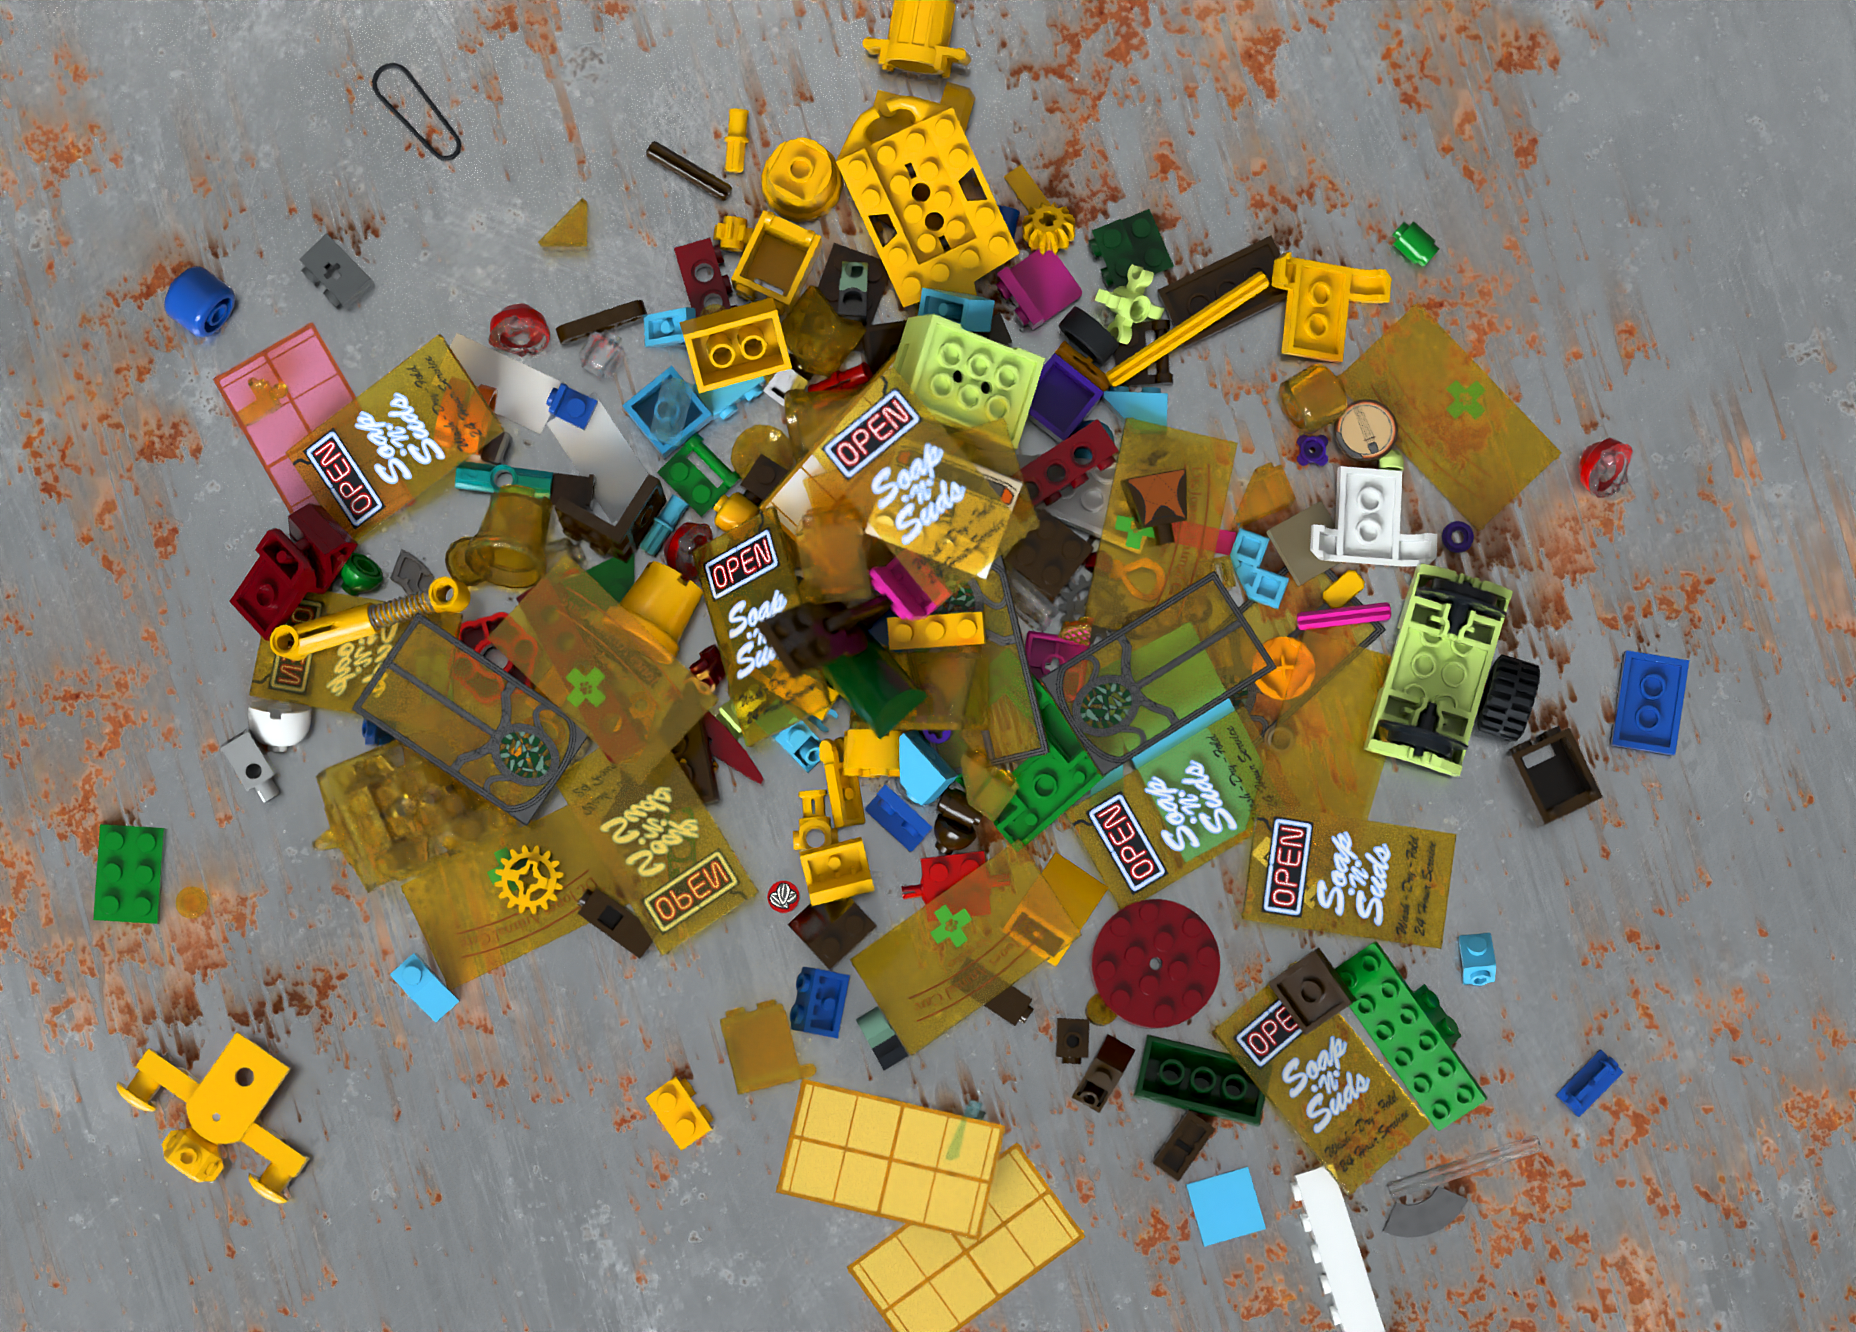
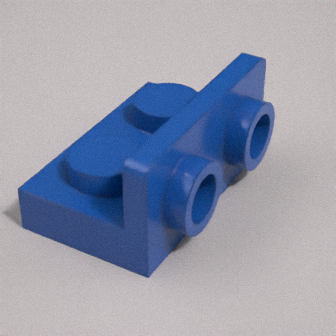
[865,784,933,851]
[790,967,850,1038]

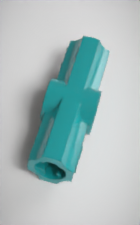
[455,461,554,500]

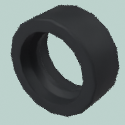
[1059,306,1119,364]

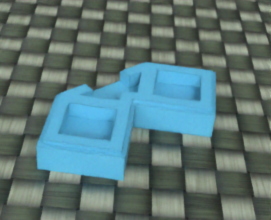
[1229,528,1289,609]

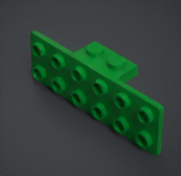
[1335,941,1487,1131]

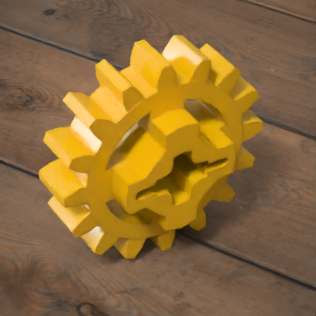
[494,845,564,914]

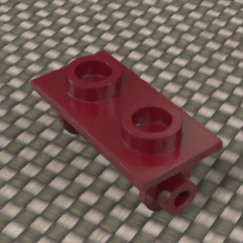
[683,642,731,694]

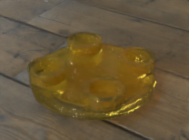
[731,424,794,480]

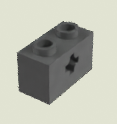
[299,233,374,309]

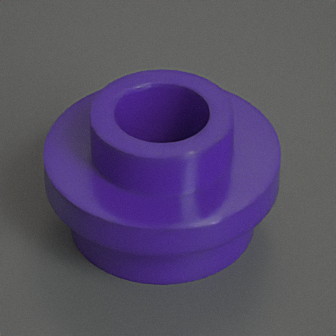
[1442,521,1474,553]

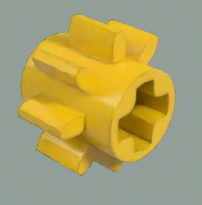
[713,216,754,252]

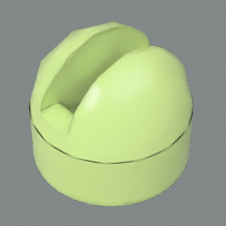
[1378,449,1404,471]

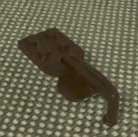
[756,593,893,680]

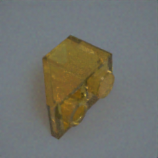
[960,748,1020,822]

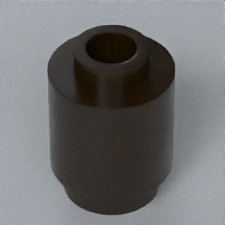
[936,788,986,829]

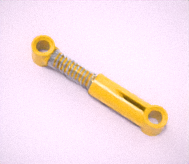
[270,577,471,661]

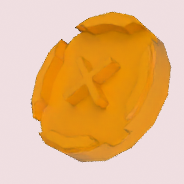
[1251,636,1315,700]

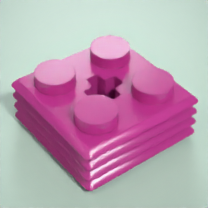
[1025,631,1090,703]

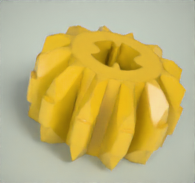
[1022,201,1075,255]

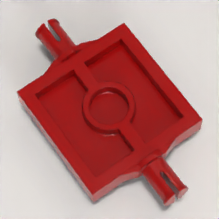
[901,850,1011,922]

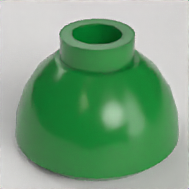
[341,553,383,596]

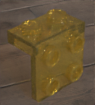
[781,285,867,377]

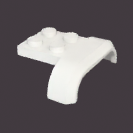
[1310,466,1438,567]

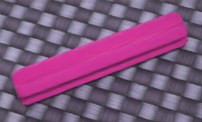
[1297,602,1391,630]

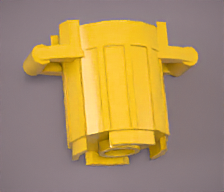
[862,0,971,78]

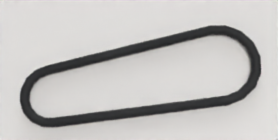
[372,63,461,161]

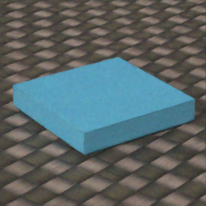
[1186,1167,1266,1247]

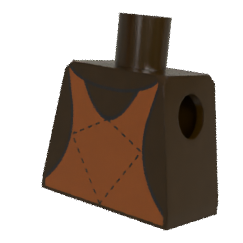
[1120,468,1187,546]

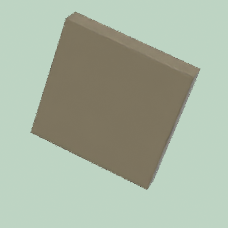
[1266,501,1342,587]

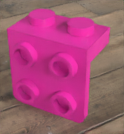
[995,248,1082,330]
[869,548,953,621]

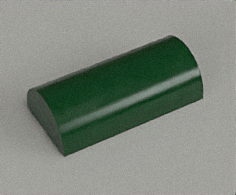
[817,621,928,739]
[1133,1034,1273,1127]

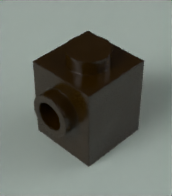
[1055,1018,1090,1064]

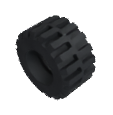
[1477,654,1540,742]

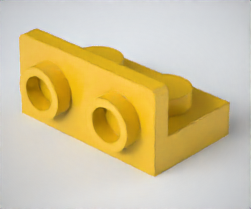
[645,1076,714,1151]

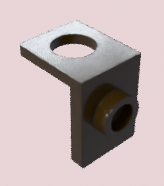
[550,473,597,510]

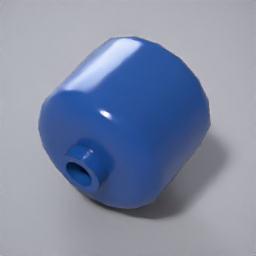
[164,266,235,337]

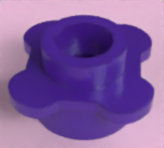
[1297,434,1328,466]

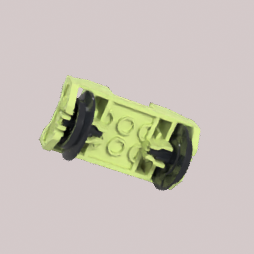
[1363,563,1513,777]

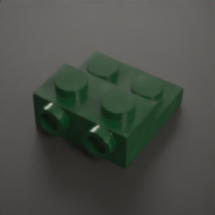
[1088,209,1174,290]

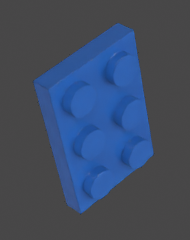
[1610,650,1690,756]

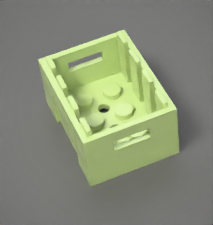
[883,314,1045,451]

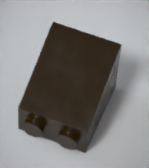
[788,897,878,971]

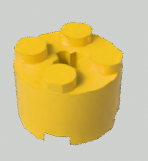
[843,729,905,778]

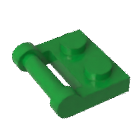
[657,433,742,518]

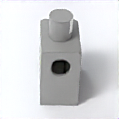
[220,728,280,803]

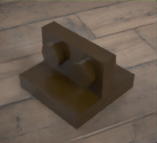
[1268,947,1357,1036]

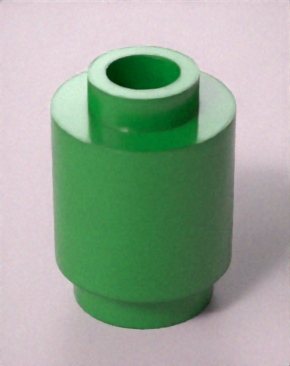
[1392,221,1440,267]

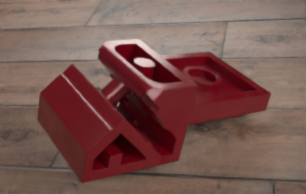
[229,503,358,641]

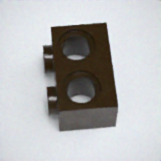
[1151,1110,1215,1182]

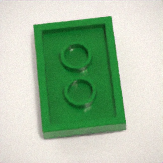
[93,824,166,924]

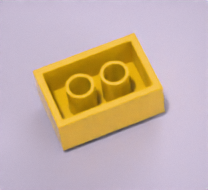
[680,297,792,393]

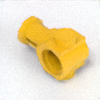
[793,790,839,850]

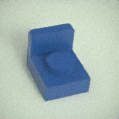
[546,383,598,431]

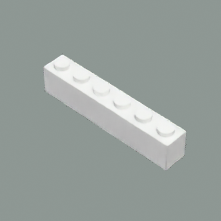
[1290,1163,1385,1332]

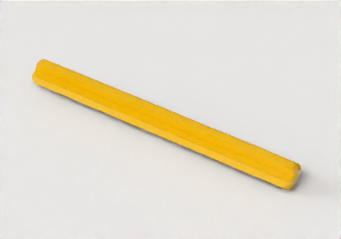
[1106,271,1270,387]

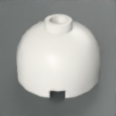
[247,699,311,752]

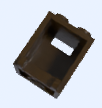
[1003,508,1096,605]
[1504,726,1603,828]

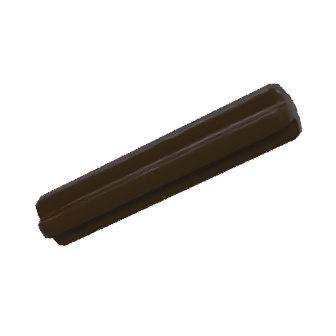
[646,141,732,201]

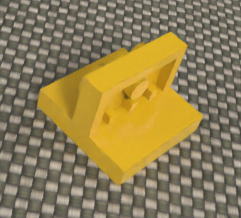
[799,837,875,906]

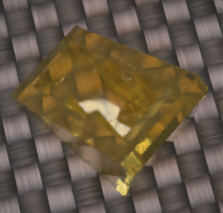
[538,198,589,252]

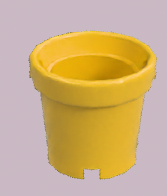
[761,137,843,222]
[601,561,704,665]

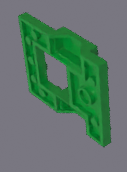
[916,647,1110,852]

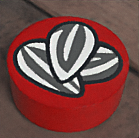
[767,881,800,913]

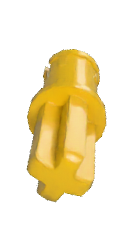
[724,108,749,173]

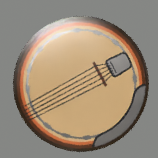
[1334,399,1398,462]

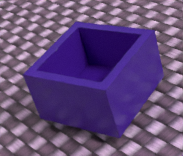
[1027,353,1104,443]

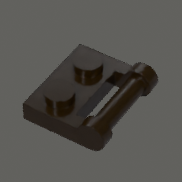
[1114,320,1174,387]

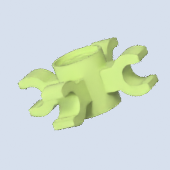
[1095,264,1165,344]

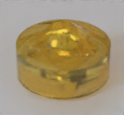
[1085,994,1117,1026]

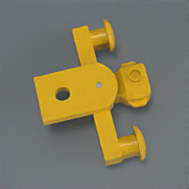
[116,1032,310,1203]

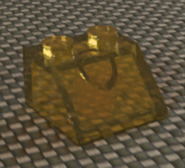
[1231,462,1296,530]

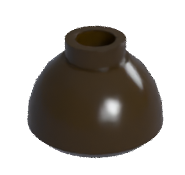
[934,813,977,855]

